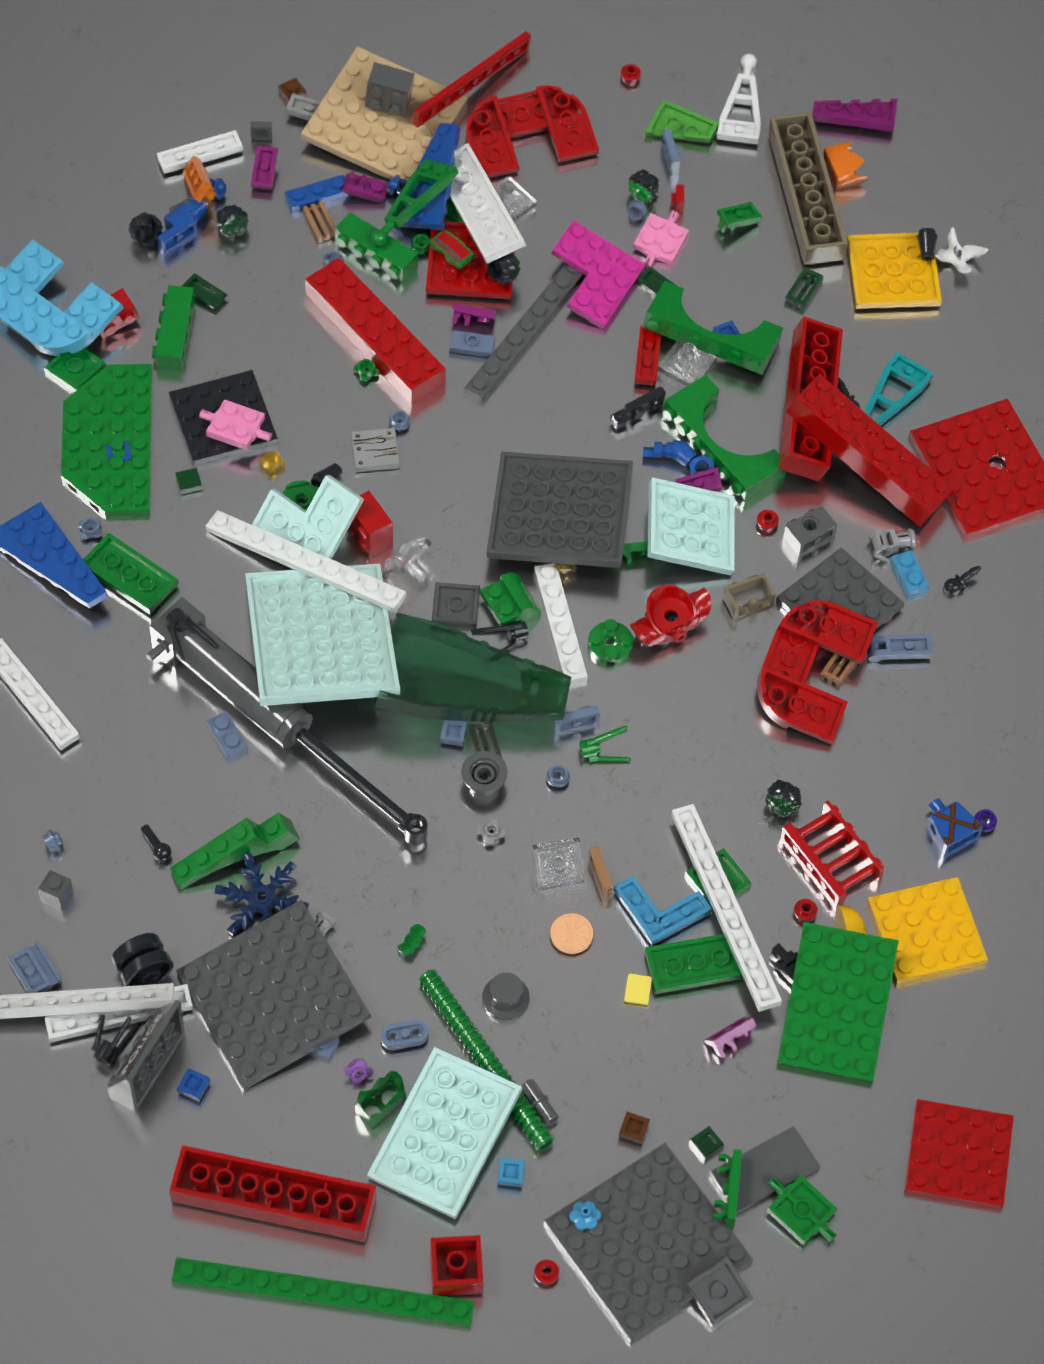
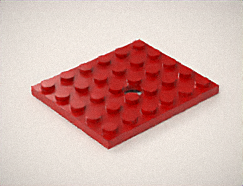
[909,398,1044,539]

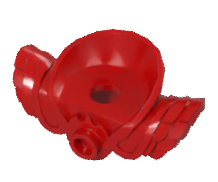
[630,585,712,646]

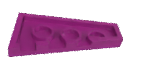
[812,98,898,132]

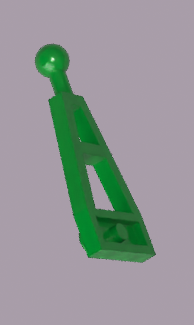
[370,159,459,247]

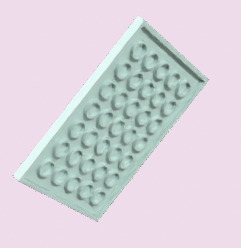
[245,564,400,706]

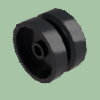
[111,933,174,986]

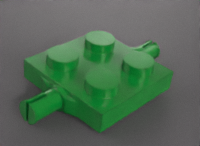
[767,1175,837,1245]

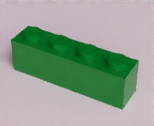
[334,212,418,283]
[152,285,195,370]

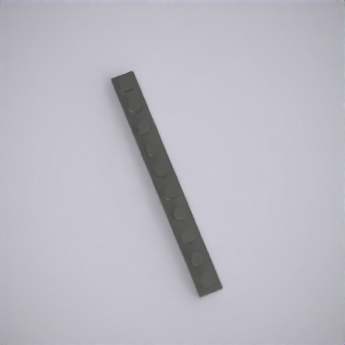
[464,264,585,402]

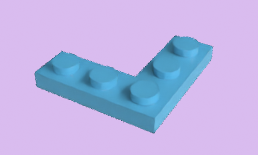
[614,876,712,946]

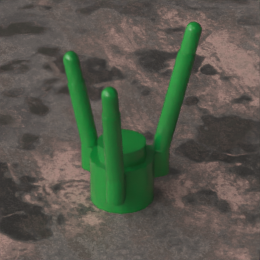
[579,726,631,763]

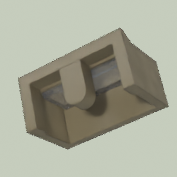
[722,573,776,621]

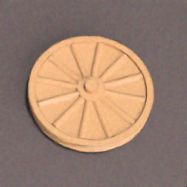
[550,913,593,954]

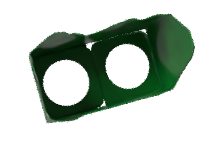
[355,1071,407,1129]

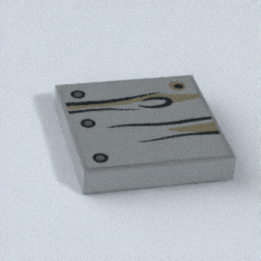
[351,428,399,472]

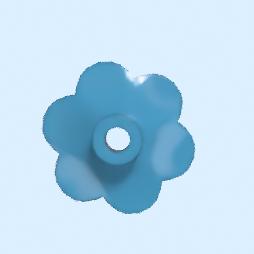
[569,1201,601,1231]

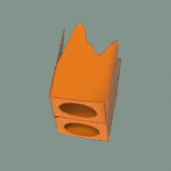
[823,142,868,191]

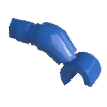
[643,440,714,475]

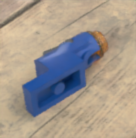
[157,196,214,255]

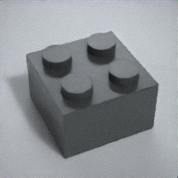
[365,62,415,118]

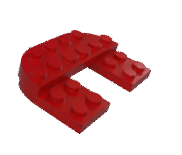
[465,85,599,178]
[757,600,878,744]

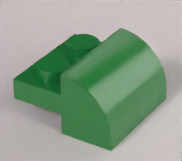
[480,573,541,626]

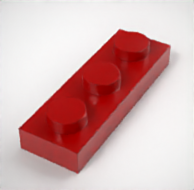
[634,326,661,386]

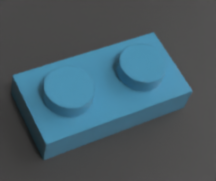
[890,550,929,597]

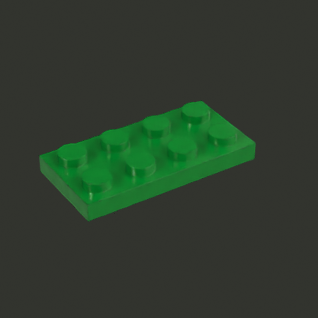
[83,533,179,614]
[645,934,744,994]

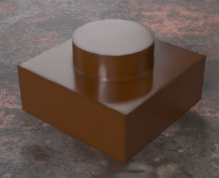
[278,78,307,103]
[618,1112,650,1144]

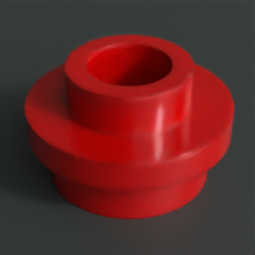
[620,64,641,84]
[757,510,779,531]
[794,899,818,922]
[534,1259,559,1285]

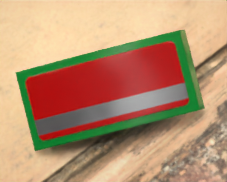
[429,229,475,269]

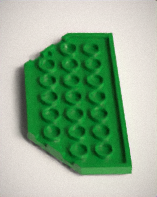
[61,364,152,516]

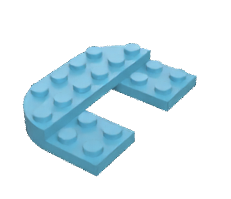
[0,239,124,356]

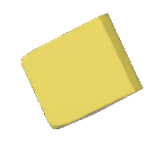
[624,974,652,1006]

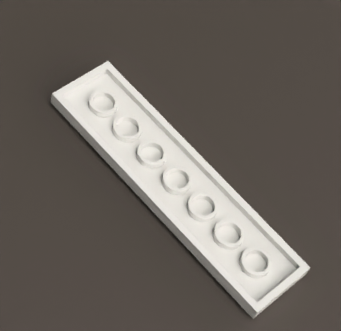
[450,143,526,263]

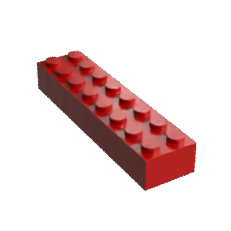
[305,258,446,406]
[779,316,843,481]
[786,374,954,527]
[169,1145,377,1243]

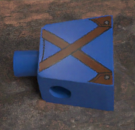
[928,798,983,857]

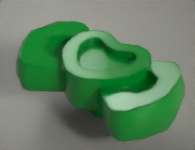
[397,924,427,956]

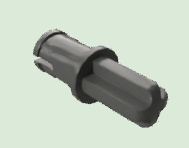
[522,1079,559,1126]

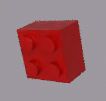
[347,491,393,558]
[430,1235,484,1296]

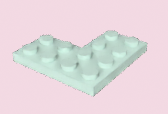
[252,475,364,559]

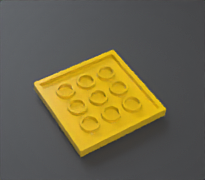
[847,233,942,309]
[867,877,988,985]

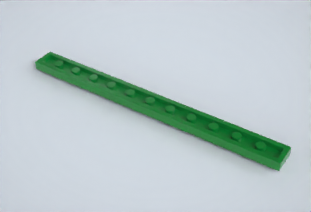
[171,1257,474,1328]

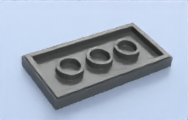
[710,1126,820,1215]

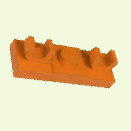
[183,155,217,202]

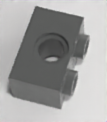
[784,506,837,556]

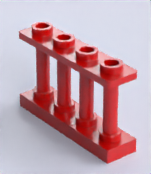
[781,800,884,908]

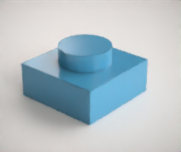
[497,1158,525,1187]

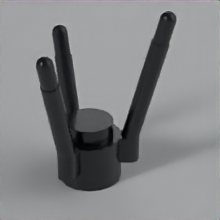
[166,608,219,661]
[471,621,529,658]
[91,1015,141,1065]

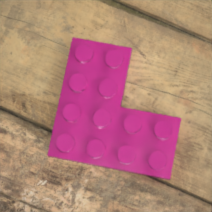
[551,220,645,330]

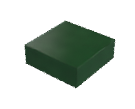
[175,468,203,494]
[689,1126,724,1161]

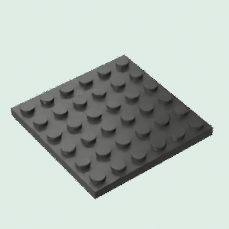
[486,452,633,568]
[176,899,371,1090]
[544,1143,753,1343]

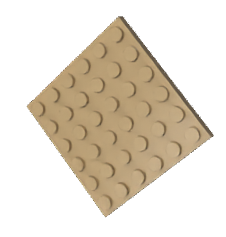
[300,46,468,187]

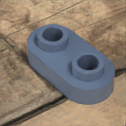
[381,1020,429,1050]

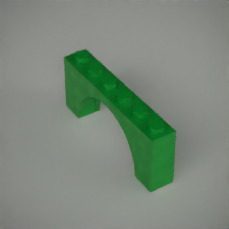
[643,281,783,375]
[663,375,786,501]

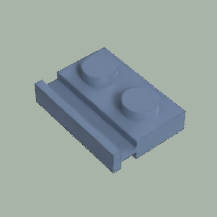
[8,941,62,993]

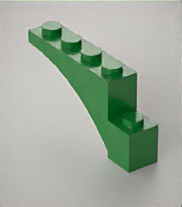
[170,812,300,889]

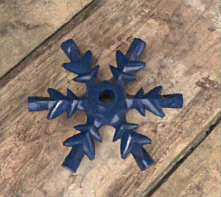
[215,853,309,936]

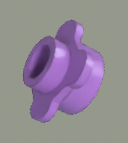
[344,1059,373,1085]

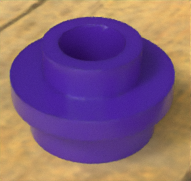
[974,809,997,832]

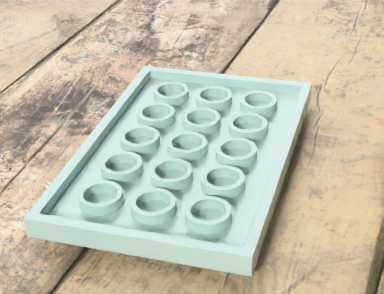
[367,1047,522,1219]

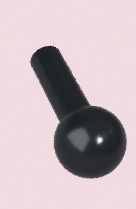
[141,825,172,861]

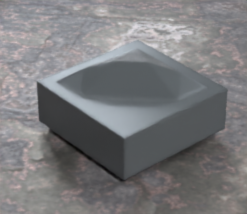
[250,121,273,141]

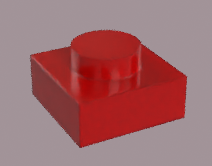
[671,184,685,214]

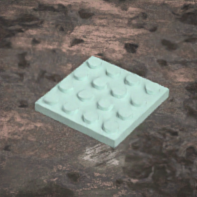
[648,477,735,575]

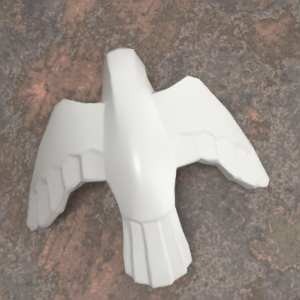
[935,227,988,273]

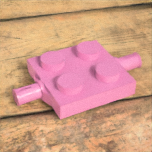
[633,211,689,269]
[199,400,272,450]

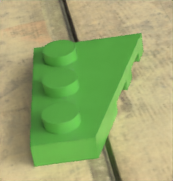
[645,99,719,143]

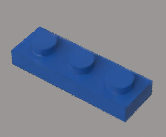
[285,174,350,213]

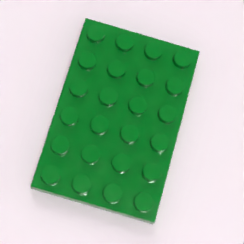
[777,922,899,1083]

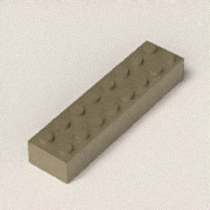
[768,112,848,265]

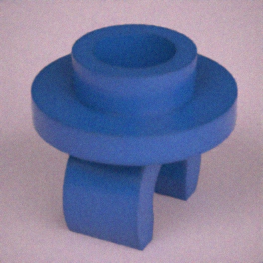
[387,174,408,196]
[209,178,227,199]

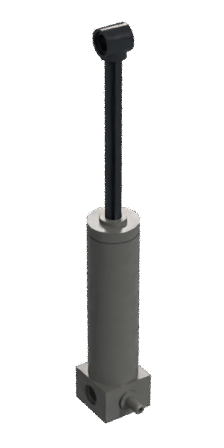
[147,597,428,845]

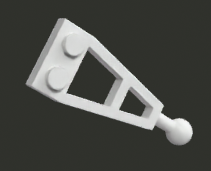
[717,54,761,145]

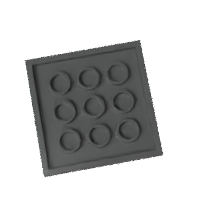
[776,547,904,657]

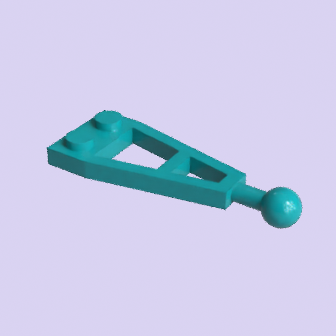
[864,352,933,426]

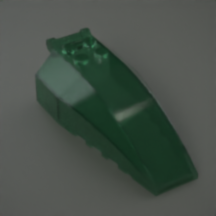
[374,613,572,722]

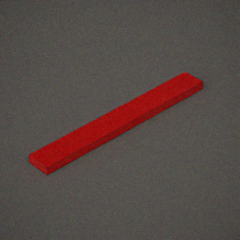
[412,31,531,128]

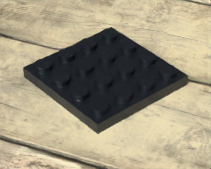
[169,370,278,466]

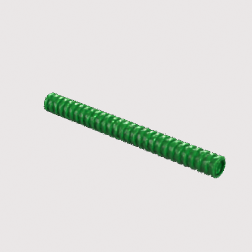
[418,969,554,1151]

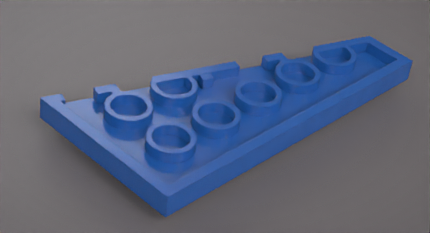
[399,123,461,230]
[0,502,109,608]

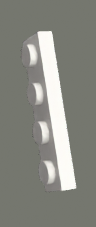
[156,130,243,174]

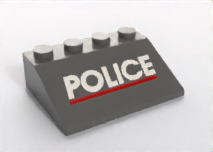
[107,1000,185,1111]

